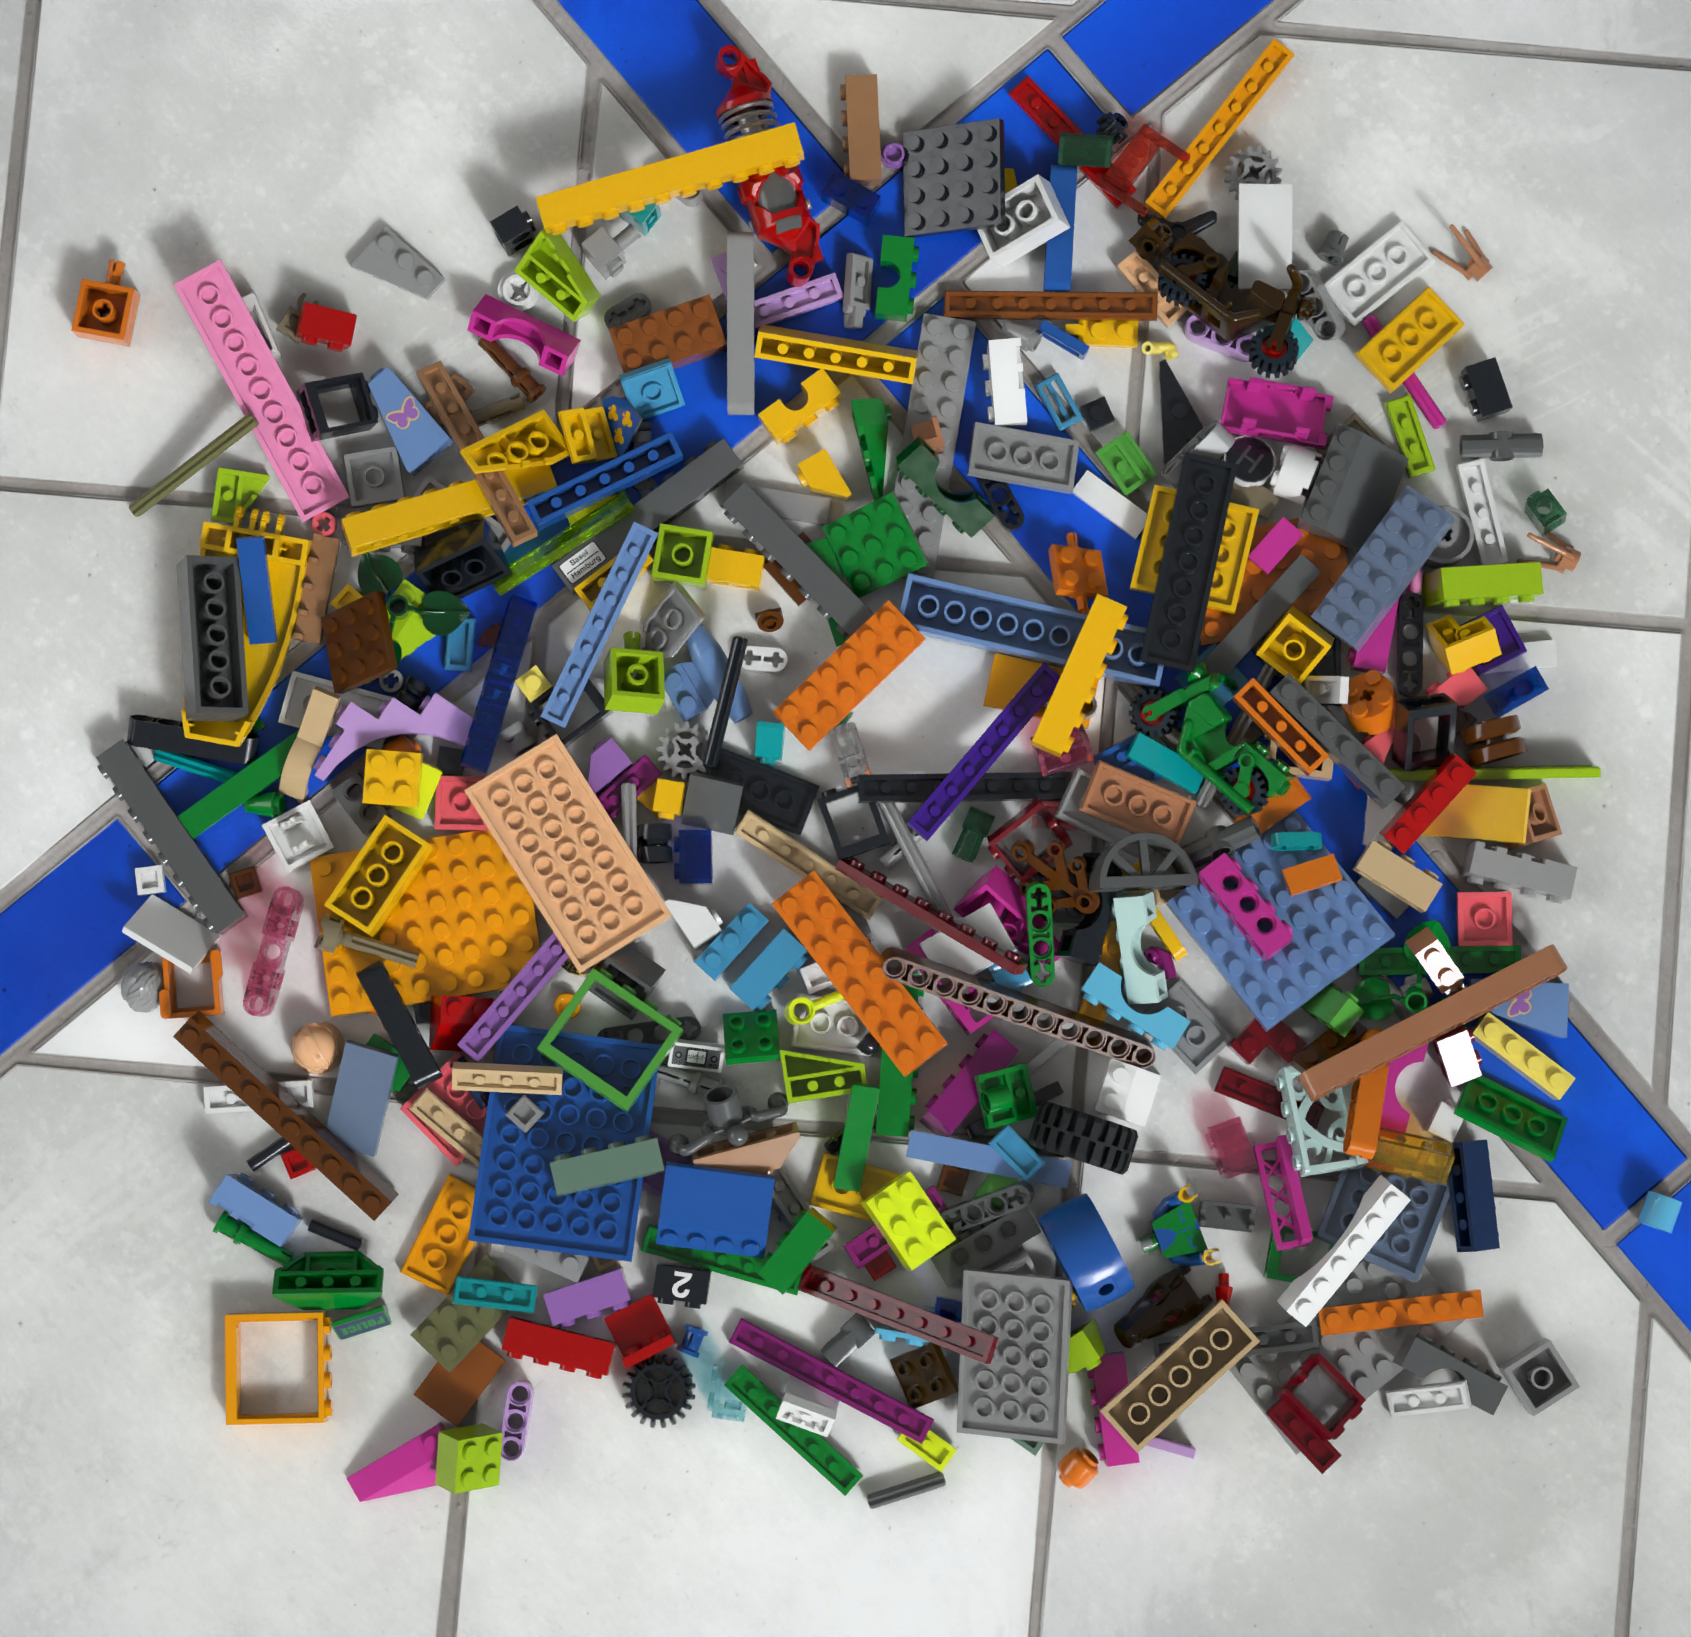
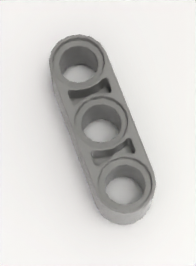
[1298,269,1346,341]
[1161,419,1235,489]

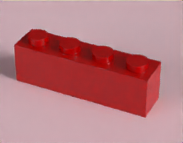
[1379,753,1477,854]
[501,1316,616,1379]

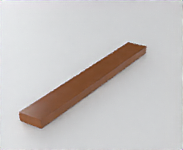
[944,290,1158,321]

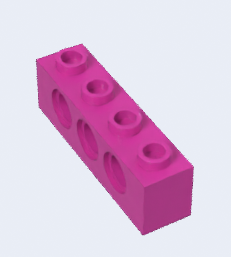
[1198,853,1293,962]

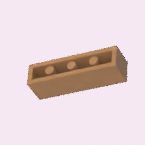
[840,74,882,187]

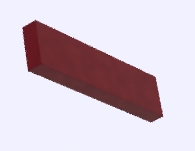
[1214,1066,1325,1130]

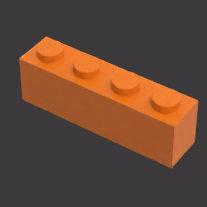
[1232,678,1329,776]

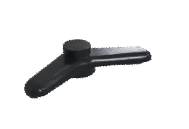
[1137,211,1217,244]

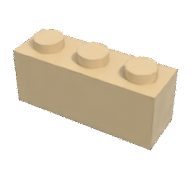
[1352,840,1443,913]

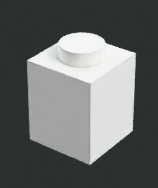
[1424,1099,1464,1143]

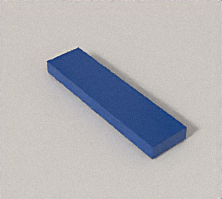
[236,535,278,645]

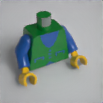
[1139,1183,1221,1267]

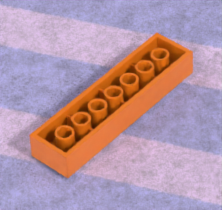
[771,871,949,1077]

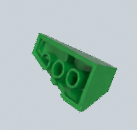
[851,398,892,501]

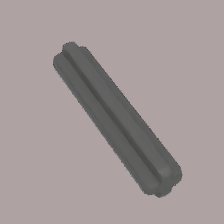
[867,1471,946,1509]

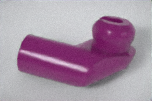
[1144,946,1177,980]

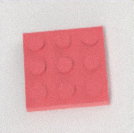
[400,1051,490,1167]

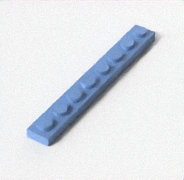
[540,522,658,728]

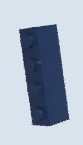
[1444,1139,1500,1252]

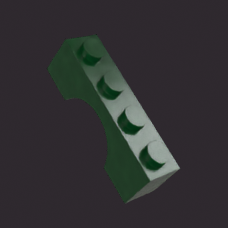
[896,436,995,538]

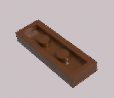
[1291,1021,1368,1073]

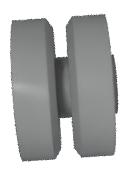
[1423,506,1474,569]

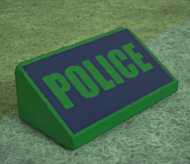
[331,1304,392,1340]

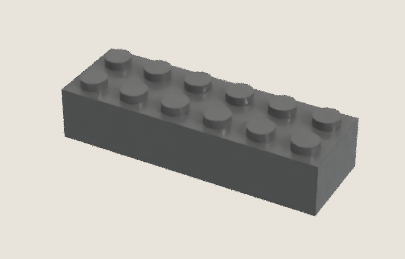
[177,555,249,722]

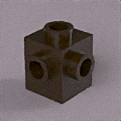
[1128,216,1176,264]

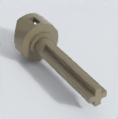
[314,913,419,968]

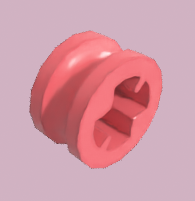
[312,512,337,537]

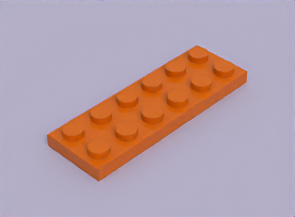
[772,600,927,751]

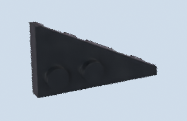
[1159,359,1204,465]

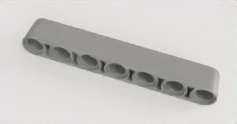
[727,232,755,415]

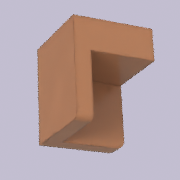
[911,415,945,452]

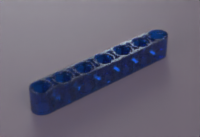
[460,594,537,774]

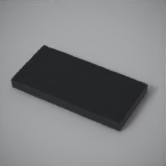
[709,748,820,836]

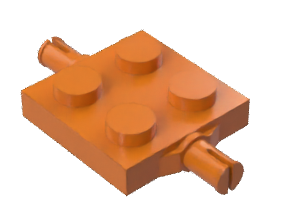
[1048,532,1108,615]

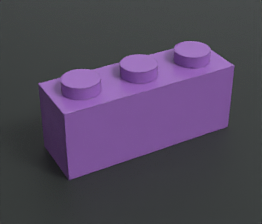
[543,1268,632,1329]

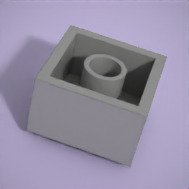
[1499,1338,1580,1416]

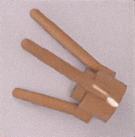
[1431,224,1493,281]
[1516,526,1581,573]

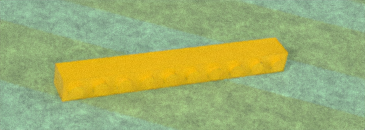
[535,122,805,235]

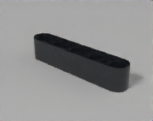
[127,715,259,764]
[356,960,443,1090]

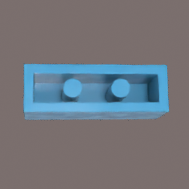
[694,903,770,981]
[729,928,808,1011]

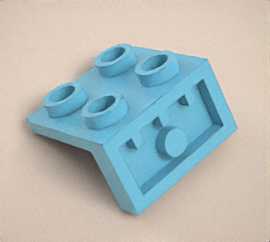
[875,1305,935,1347]

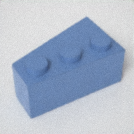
[208,1172,302,1247]

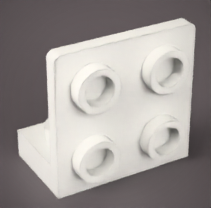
[776,1375,839,1437]

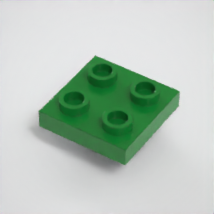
[723,1009,780,1065]
[974,1063,1037,1129]

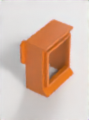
[159,949,225,1019]

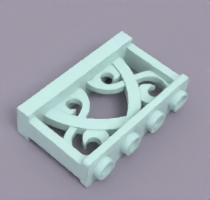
[1275,1066,1369,1177]

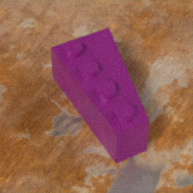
[919,1030,1019,1137]

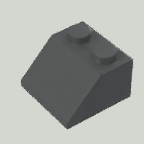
[589,944,666,1020]

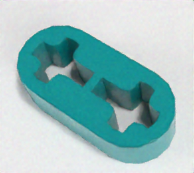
[1270,832,1322,851]

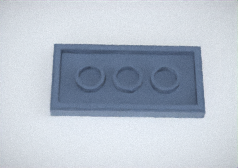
[326,1040,399,1157]

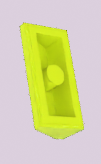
[393,762,442,820]

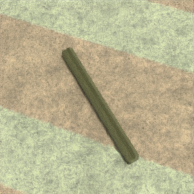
[129,413,259,517]

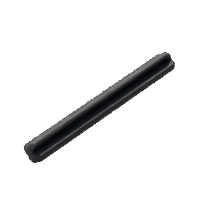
[703,636,748,767]

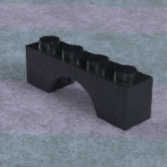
[1056,852,1122,966]

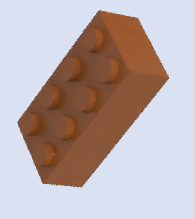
[609,294,727,373]

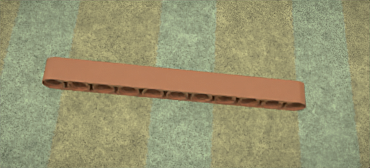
[1298,944,1568,1102]

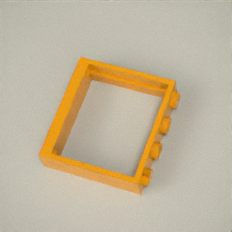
[225,1311,333,1425]

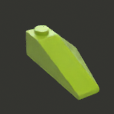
[365,579,436,685]
[1069,1318,1106,1374]

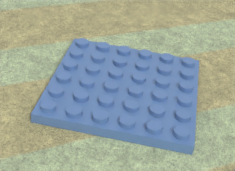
[1166,810,1395,1032]

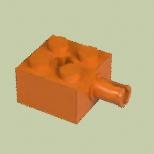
[71,259,141,347]

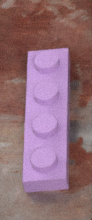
[754,272,843,331]

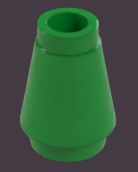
[244,791,286,818]

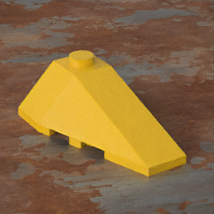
[460,409,570,474]

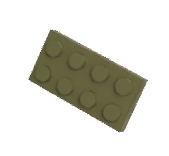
[410,1255,515,1373]

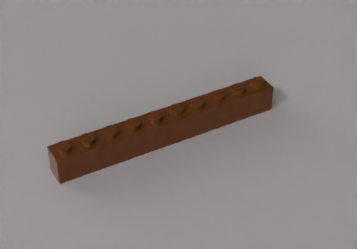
[173,1011,399,1221]

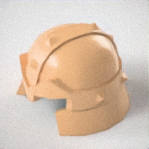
[291,1021,345,1075]

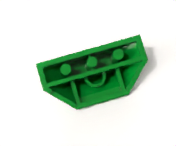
[272,1251,384,1310]

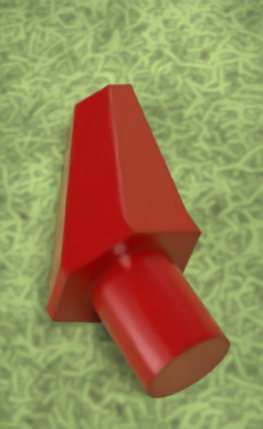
[1215,1273,1233,1306]

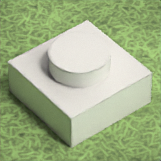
[135,865,167,896]

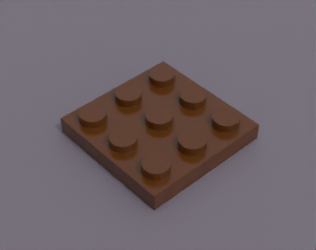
[321,591,398,694]

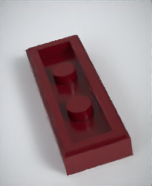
[1265,1398,1342,1474]

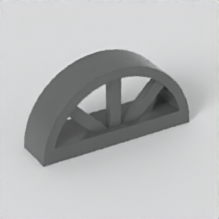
[1089,833,1199,893]

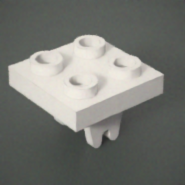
[262,800,335,873]

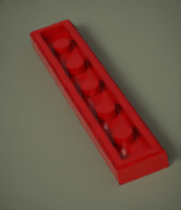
[1008,76,1137,209]

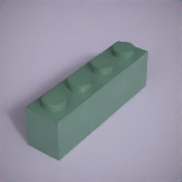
[550,1135,664,1197]

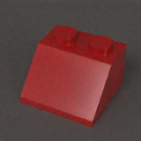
[429,995,493,1051]

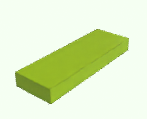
[1384,394,1436,479]

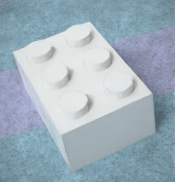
[977,174,1070,267]

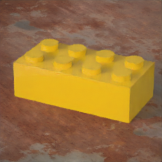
[324,815,434,938]

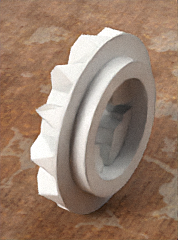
[498,270,540,312]

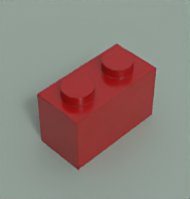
[295,302,357,352]

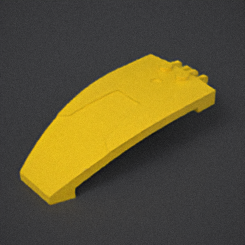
[181,506,312,747]

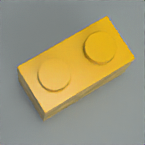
[706,544,765,591]

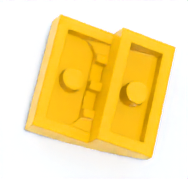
[558,406,618,464]

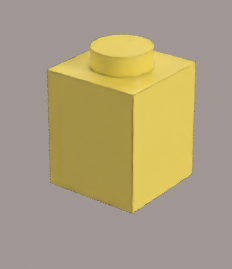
[515,665,552,703]

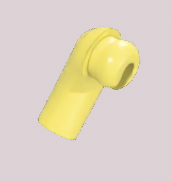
[1142,341,1179,360]

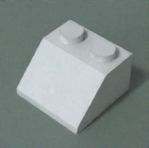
[664,899,724,950]
[1093,1059,1161,1127]

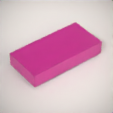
[1248,517,1303,575]

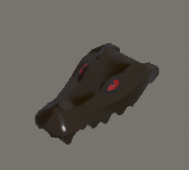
[1114,1266,1213,1349]

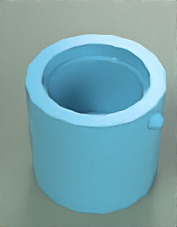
[1638,1191,1682,1234]

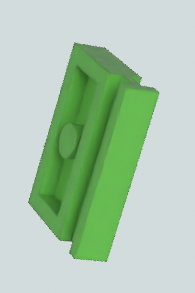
[1095,431,1157,497]

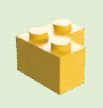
[1425,615,1502,675]

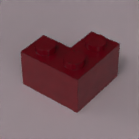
[1227,1017,1307,1065]

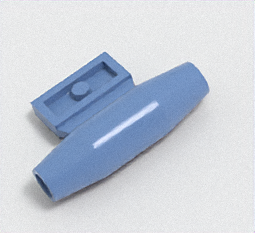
[664,623,753,724]

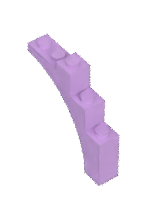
[313,693,489,781]

